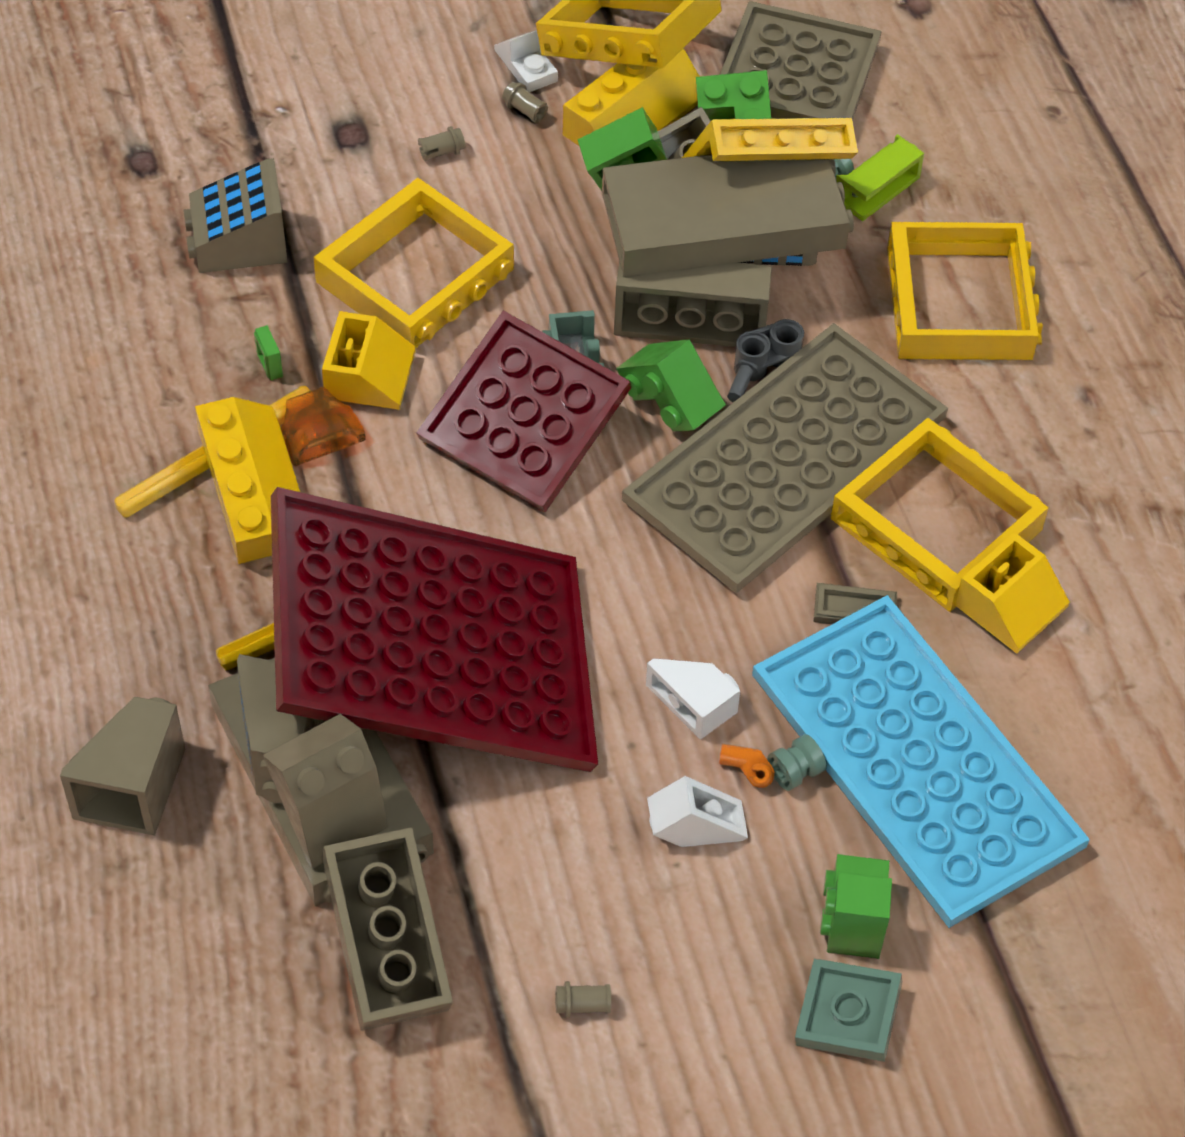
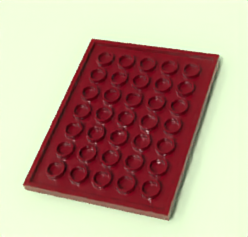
[271,487,598,772]

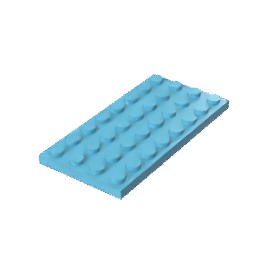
[752,595,1090,928]

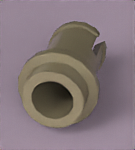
[502,82,548,123]
[418,126,466,161]
[555,981,611,1018]

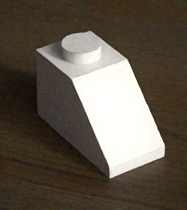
[646,659,740,740]
[647,776,748,847]

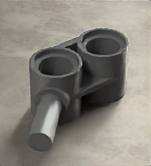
[727,319,804,402]

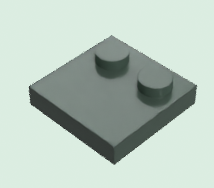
[795,958,902,1062]

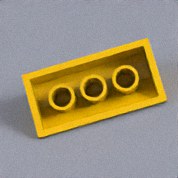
[563,49,700,147]
[195,397,300,564]

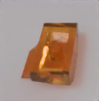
[280,387,366,467]

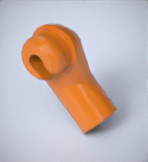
[719,744,775,788]

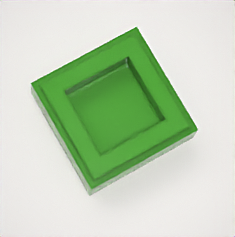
[254,325,283,381]

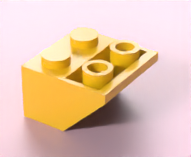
[322,311,416,410]
[955,532,1070,654]

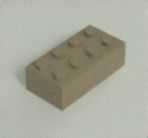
[614,262,772,347]
[322,827,453,1031]

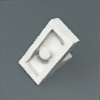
[494,30,558,92]

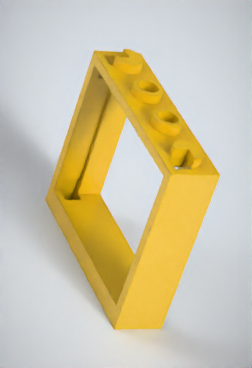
[536,0,722,68]
[313,177,514,348]
[887,222,1043,360]
[831,418,1049,612]

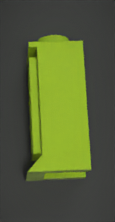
[836,134,924,222]

